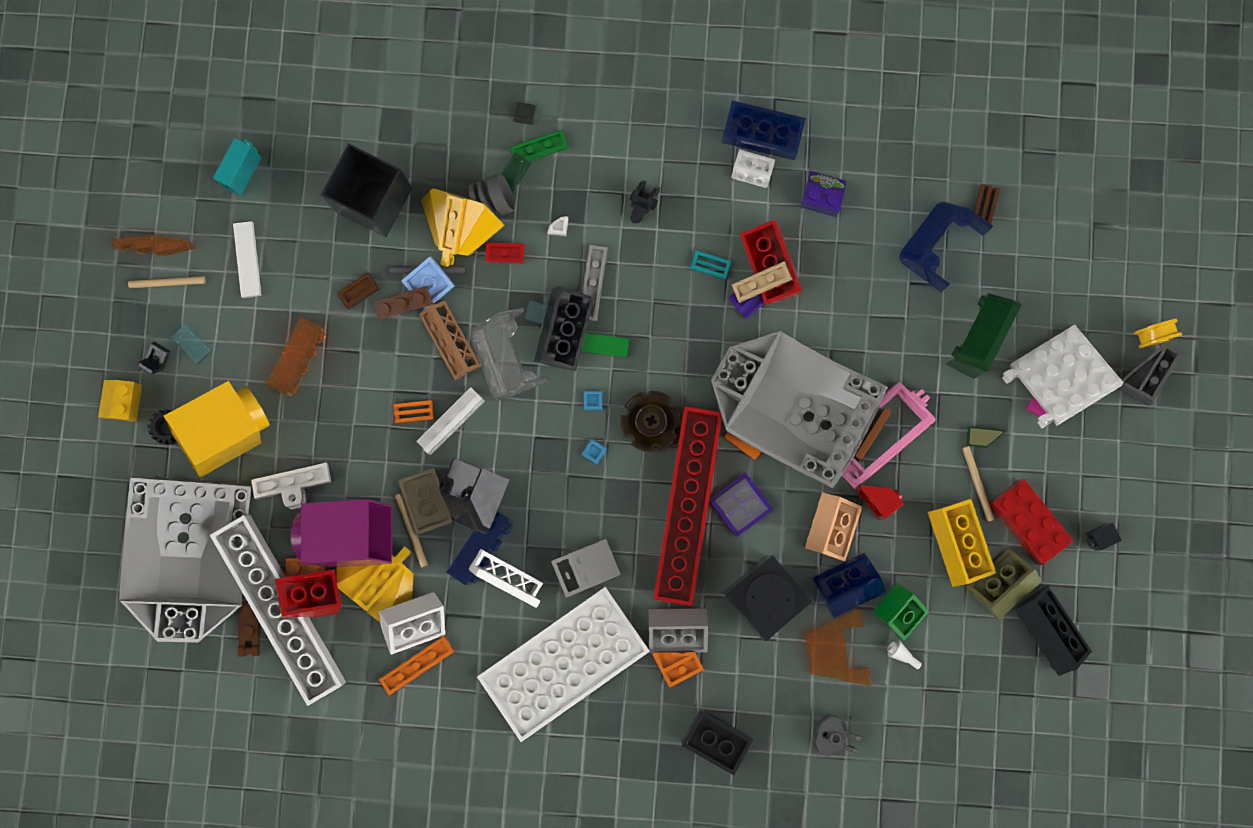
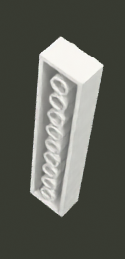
[210,515,346,706]

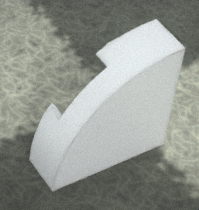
[547,216,569,236]

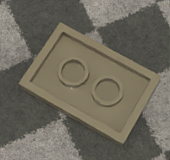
[398,468,454,535]

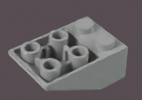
[551,539,621,597]

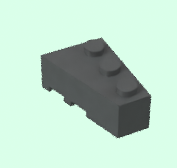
[1117,343,1183,406]

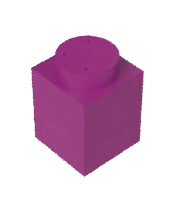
[291,499,392,567]

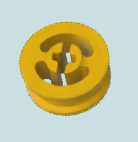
[1134,318,1182,349]

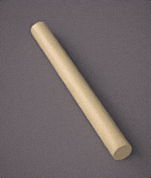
[128,276,206,288]
[962,446,995,522]
[395,493,428,568]

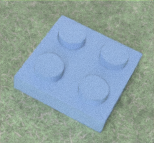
[401,256,455,309]

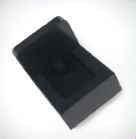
[137,342,171,374]

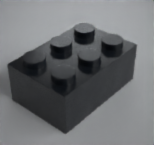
[681,708,753,775]

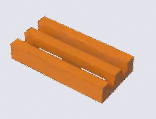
[393,400,434,424]

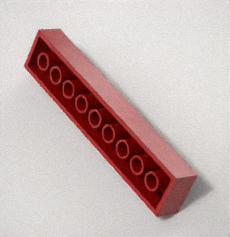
[653,406,722,606]

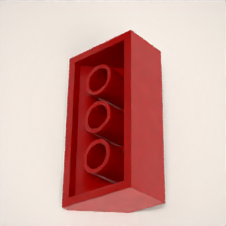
[740,220,804,305]

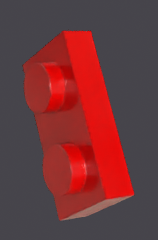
[485,242,525,264]

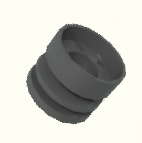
[469,173,515,216]

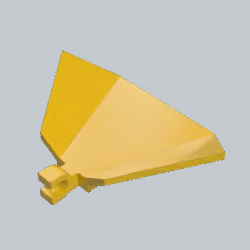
[421,188,505,267]
[337,546,414,622]

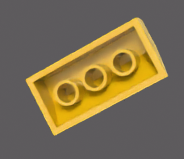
[928,499,996,587]

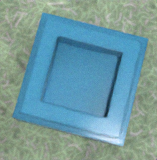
[583,391,603,410]
[581,439,608,465]

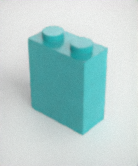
[213,138,262,196]

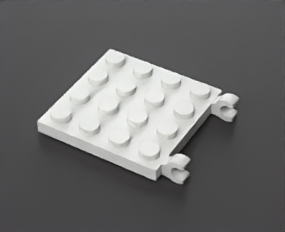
[1002,325,1123,428]

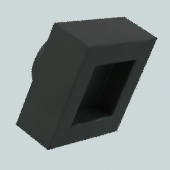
[514,102,536,125]

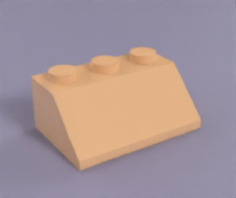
[805,493,862,562]

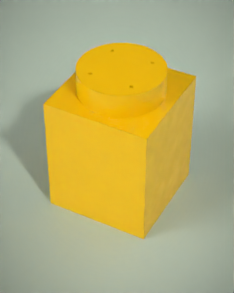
[164,381,270,478]

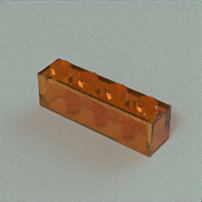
[266,317,325,397]

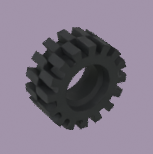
[147,409,177,445]

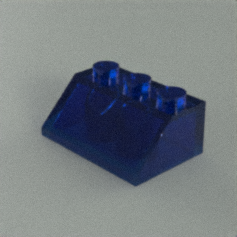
[813,553,886,618]

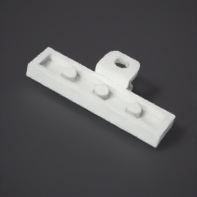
[251,463,331,510]

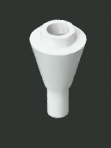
[887,640,922,669]

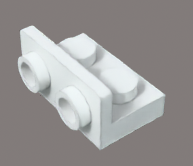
[731,149,775,188]

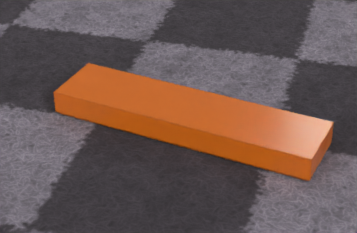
[379,635,455,696]

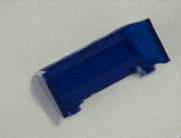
[899,202,993,292]

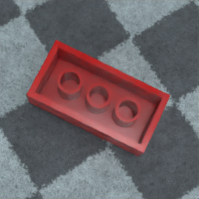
[989,479,1074,565]

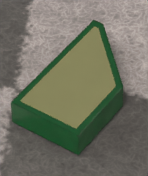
[966,426,1005,448]

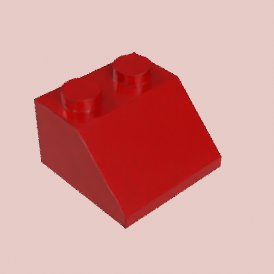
[855,486,904,520]

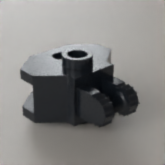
[629,180,660,224]

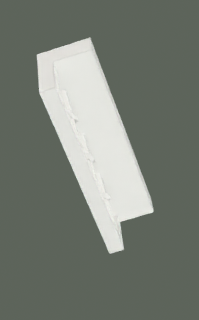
[417,387,485,455]
[469,549,543,608]

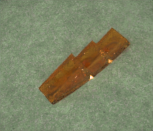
[111,236,196,257]

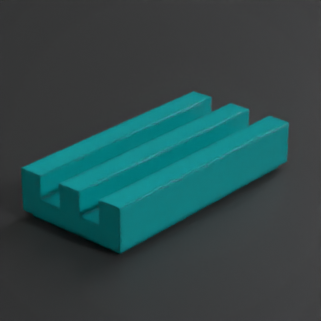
[690,250,732,280]

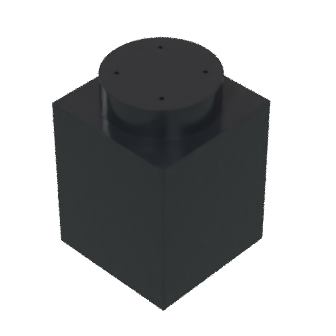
[321,143,412,237]
[722,555,812,641]

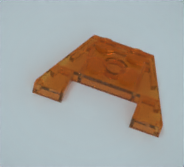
[805,609,871,686]

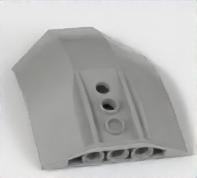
[711,331,887,488]
[119,477,251,643]

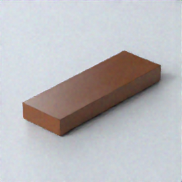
[854,408,892,461]

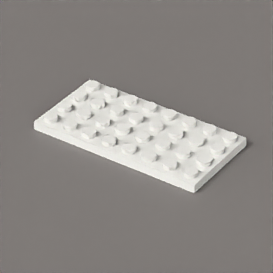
[477,587,650,742]

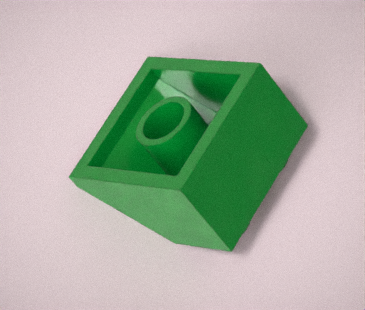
[873,583,929,641]

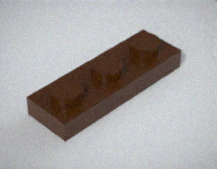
[373,286,433,320]

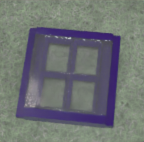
[709,473,773,537]

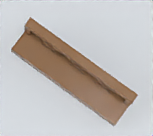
[419,301,481,380]

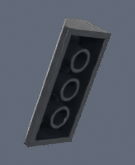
[534,286,594,371]
[1015,585,1092,676]

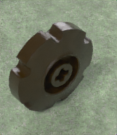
[621,391,682,452]

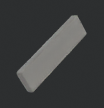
[582,245,608,322]

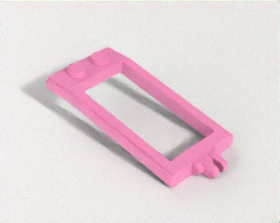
[842,381,936,489]

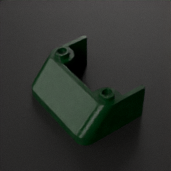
[947,293,1021,379]

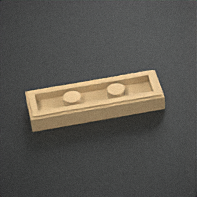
[732,261,793,303]

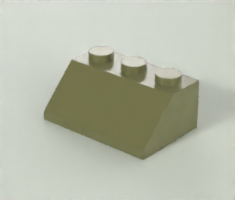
[966,549,1042,620]

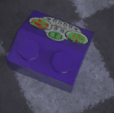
[800,171,846,217]

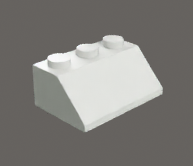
[379,592,445,655]

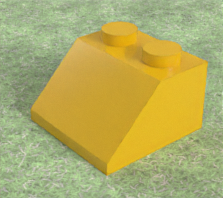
[98,380,142,422]

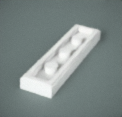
[233,221,262,298]

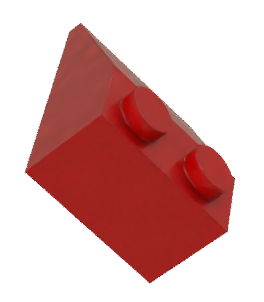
[275,570,342,617]

